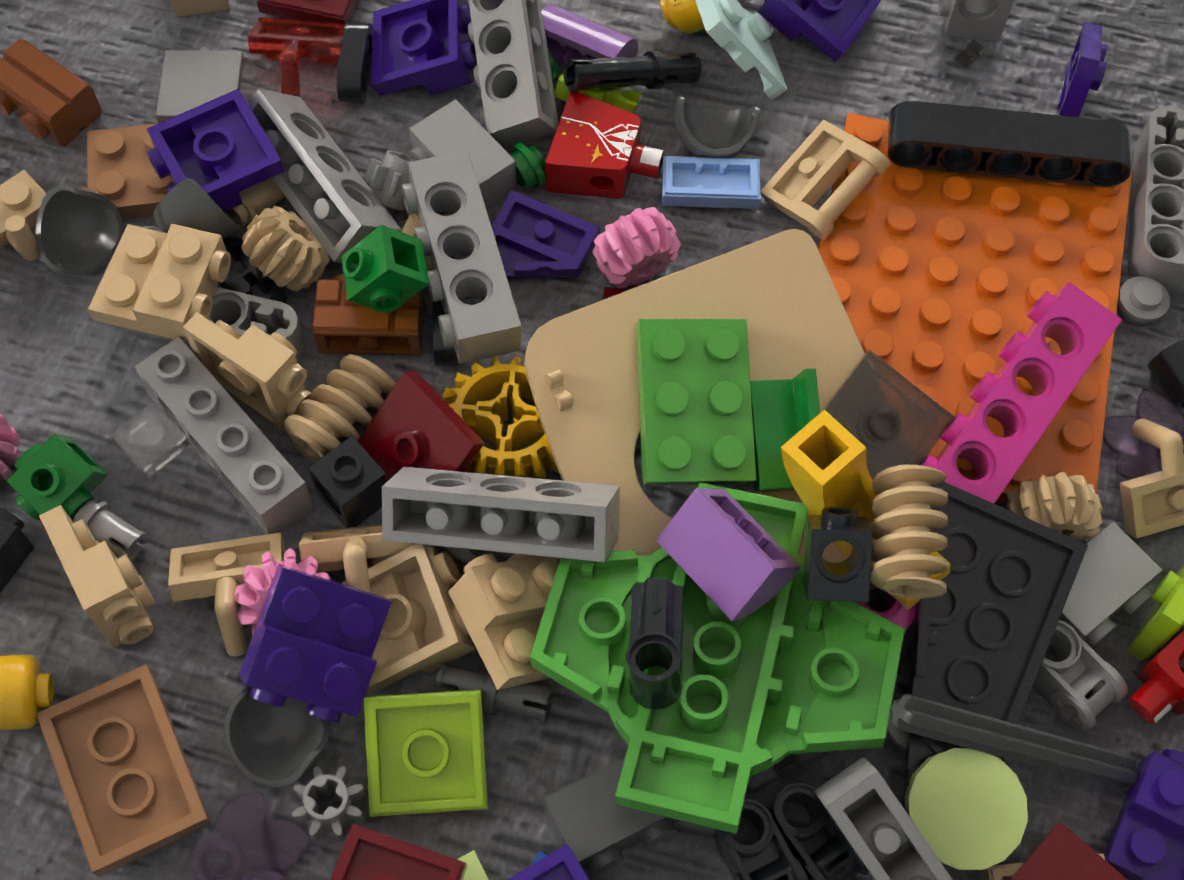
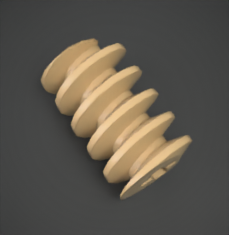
[284,354,396,464]
[870,465,948,598]

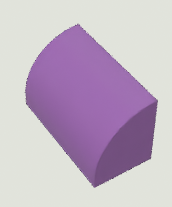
[542,4,639,68]
[656,488,801,621]

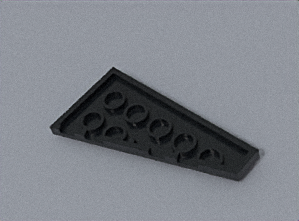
[903,482,1088,809]

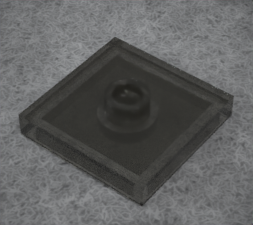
[821,350,954,480]

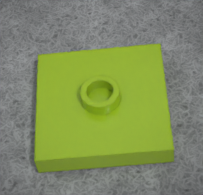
[1125,564,1184,662]
[364,689,488,817]

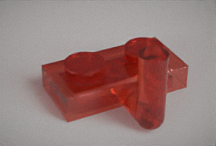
[248,17,346,97]

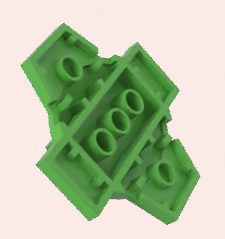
[530,482,905,834]

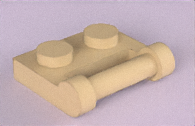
[760,120,891,240]

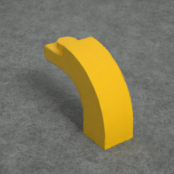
[781,410,951,610]

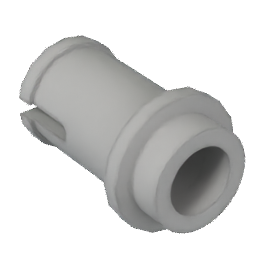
[73,500,148,562]

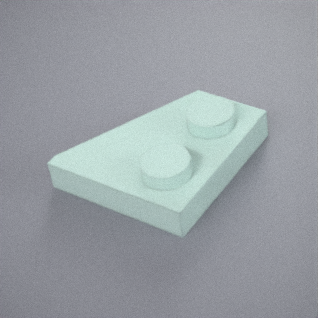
[695,0,787,99]

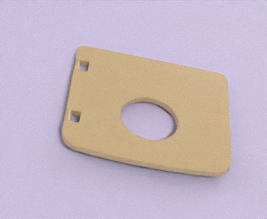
[524,229,915,591]

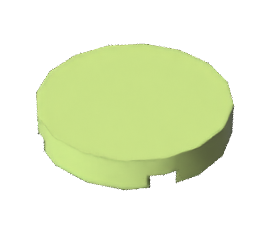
[904,748,1028,870]

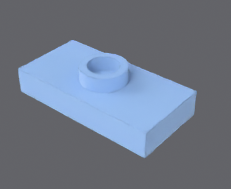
[662,156,761,209]

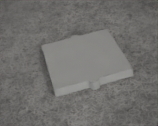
[156,47,244,121]

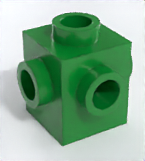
[341,225,429,314]
[7,433,109,520]

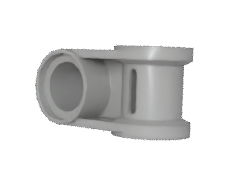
[1033,620,1128,733]

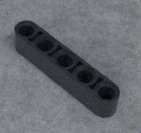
[888,101,1131,187]

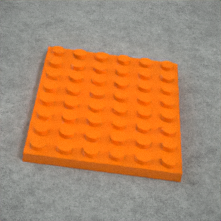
[818,113,1132,504]

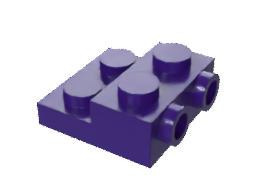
[371,0,477,96]
[757,0,881,62]
[146,89,285,212]
[239,564,391,723]
[1104,749,1184,880]

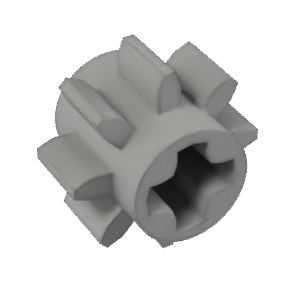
[364,150,417,210]
[292,766,366,842]

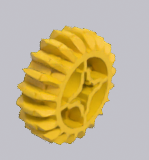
[442,353,559,479]

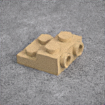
[88,224,231,343]
[183,312,314,433]
[39,505,156,648]
[341,544,476,694]
[448,553,559,690]

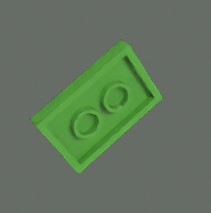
[635,319,756,486]

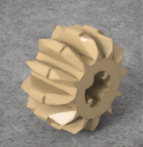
[241,206,330,292]
[1005,472,1103,544]

